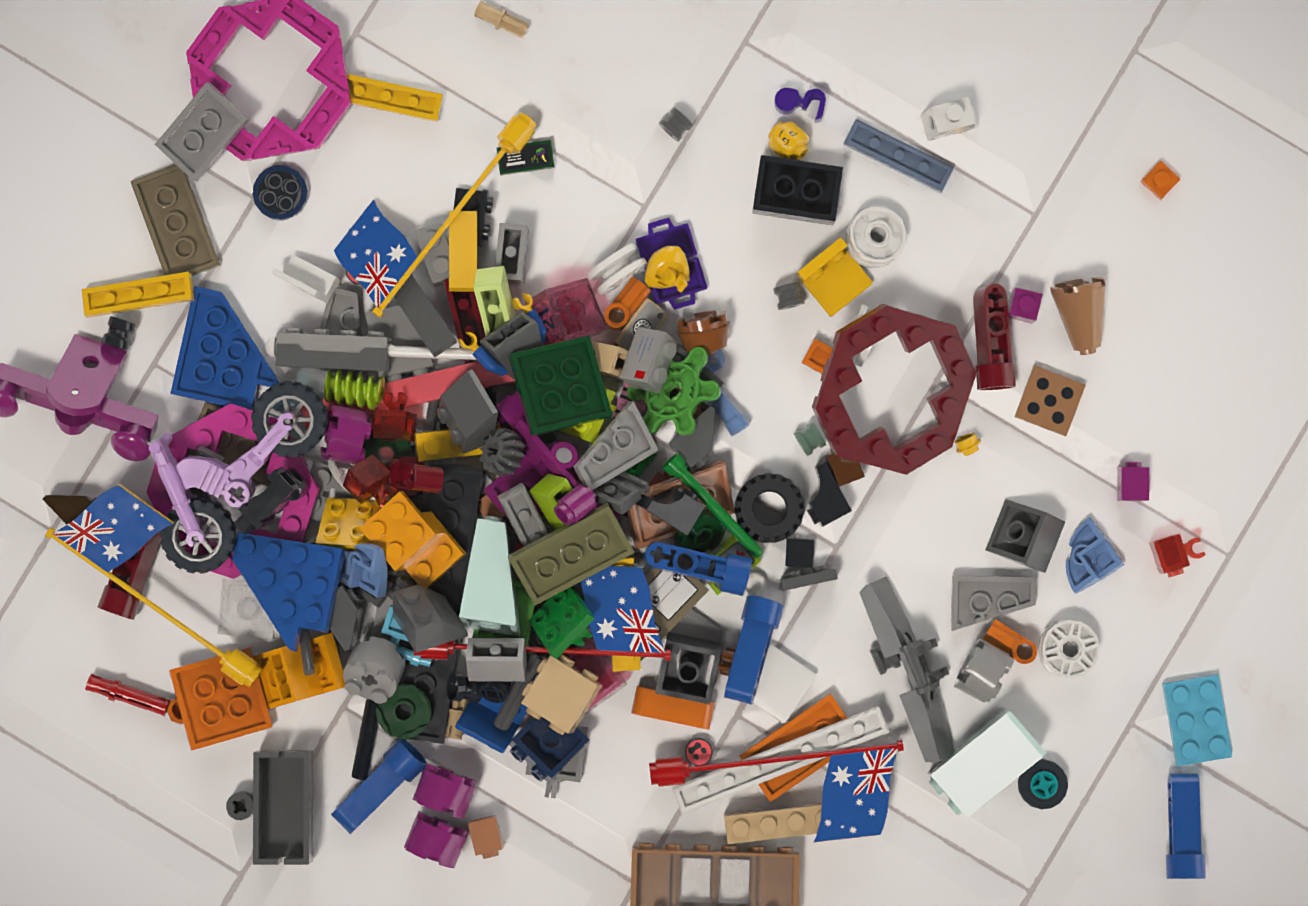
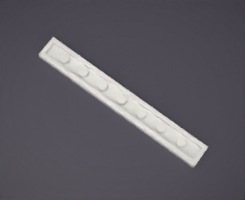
[672,706,889,814]

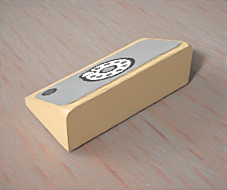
[614,298,669,351]

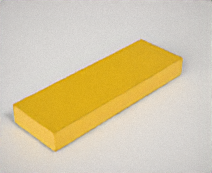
[449,211,477,292]

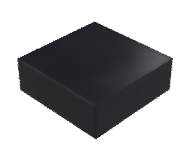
[785,538,814,567]

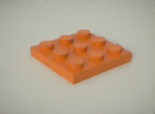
[168,647,273,751]

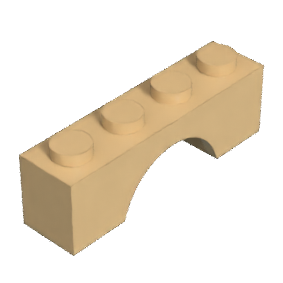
[724,802,822,844]

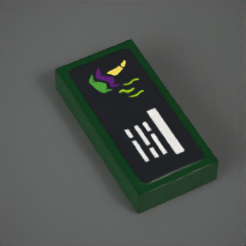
[496,140,555,176]

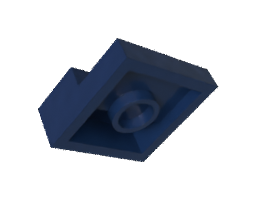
[509,717,590,784]

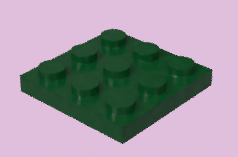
[508,335,612,437]

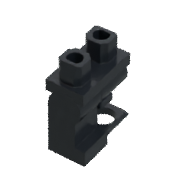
[233,467,309,535]

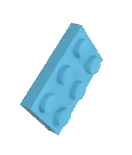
[1162,675,1232,766]

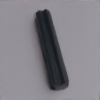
[351,699,378,780]

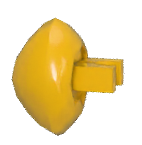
[644,246,690,293]

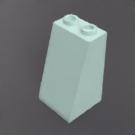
[459,516,521,637]
[928,709,1047,817]

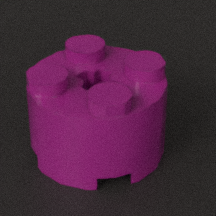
[320,404,371,465]
[412,763,477,819]
[404,811,469,869]

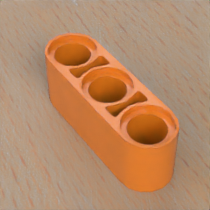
[631,686,715,730]

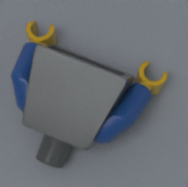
[458,293,547,379]

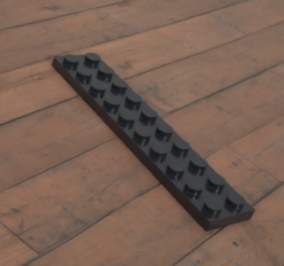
[389,461,484,744]

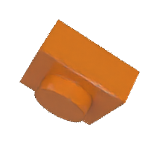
[1140,161,1181,200]
[801,339,833,375]

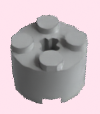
[343,637,406,704]
[954,638,1014,703]

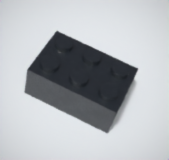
[752,155,843,226]

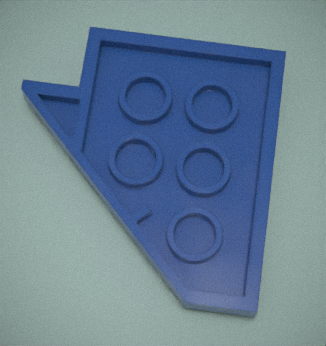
[170,286,280,410]
[232,532,345,652]

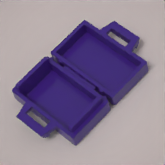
[635,217,708,310]

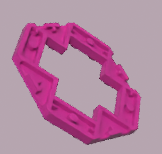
[186,0,351,162]
[146,403,320,579]

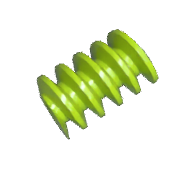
[323,369,385,410]

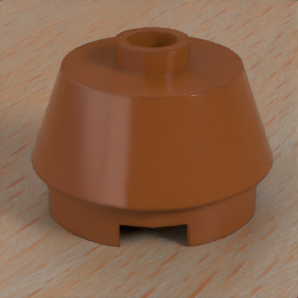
[676,310,731,355]

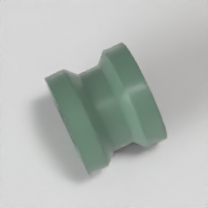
[793,422,826,457]

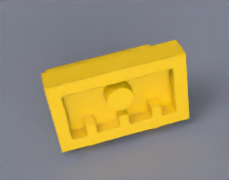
[796,237,873,317]
[315,497,381,551]

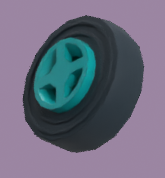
[1018,759,1068,810]

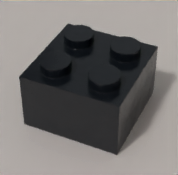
[655,632,721,704]

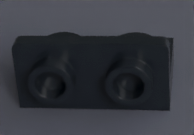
[453,188,494,247]

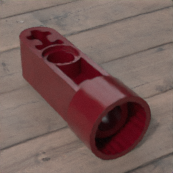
[973,284,1016,390]
[385,456,444,496]
[97,531,161,620]

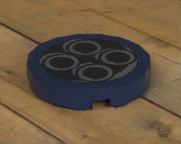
[252,165,308,221]

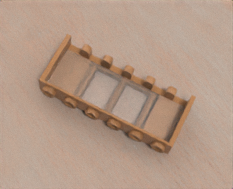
[630,843,800,906]

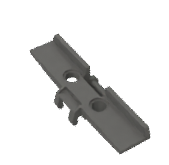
[859,577,955,763]

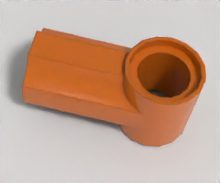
[604,277,651,330]
[982,619,1037,664]

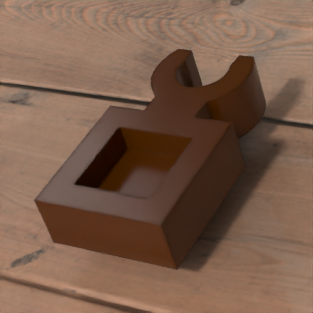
[718,647,736,676]

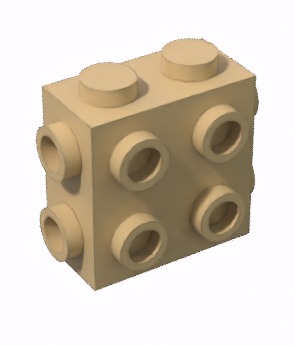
[521,654,603,735]

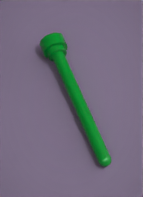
[662,452,763,558]

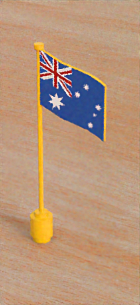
[334,112,536,318]
[45,484,263,688]

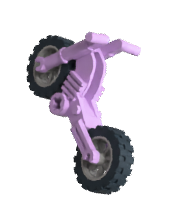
[149,381,328,574]

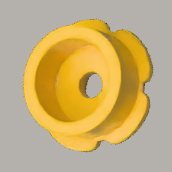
[955,432,981,456]

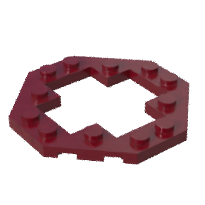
[812,304,977,475]

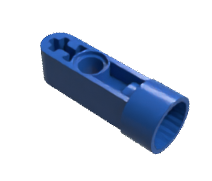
[643,542,752,596]
[724,595,784,705]
[331,739,427,834]
[1166,774,1206,879]

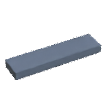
[843,119,954,193]

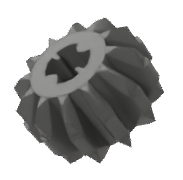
[479,428,526,477]

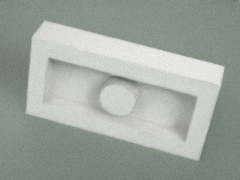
[271,254,340,304]

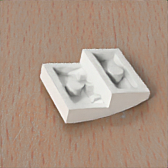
[753,644,817,724]

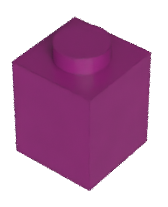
[1008,288,1043,324]
[1117,462,1149,501]

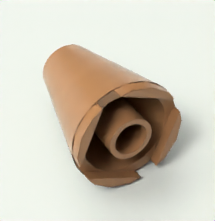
[1050,277,1106,355]

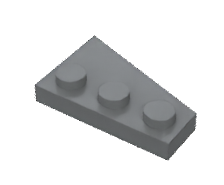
[316,288,364,379]
[574,401,658,490]
[951,576,1036,631]

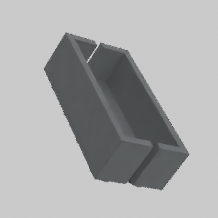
[253,750,313,865]

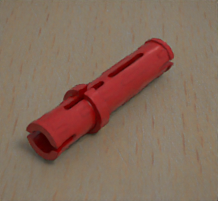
[85,673,171,717]

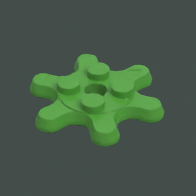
[627,347,721,435]

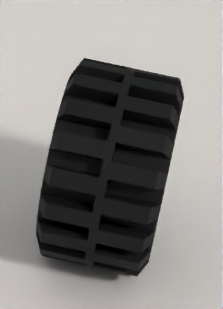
[734,473,805,543]

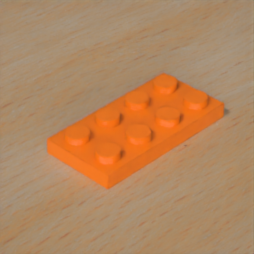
[739,693,849,802]

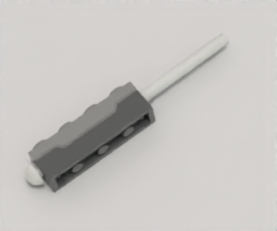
[265,328,476,372]

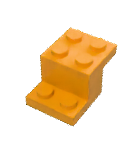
[359,491,466,588]
[253,633,345,709]

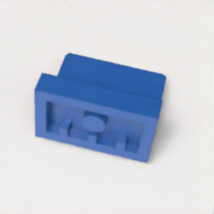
[455,687,528,753]

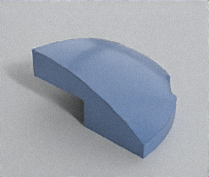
[1066,517,1125,594]
[339,543,387,598]

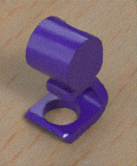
[774,88,826,123]

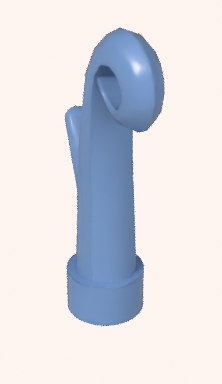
[705,349,750,436]

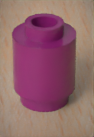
[554,485,597,525]

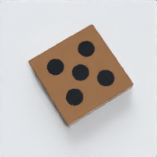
[1014,365,1086,437]

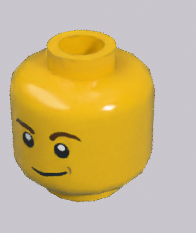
[768,121,809,160]

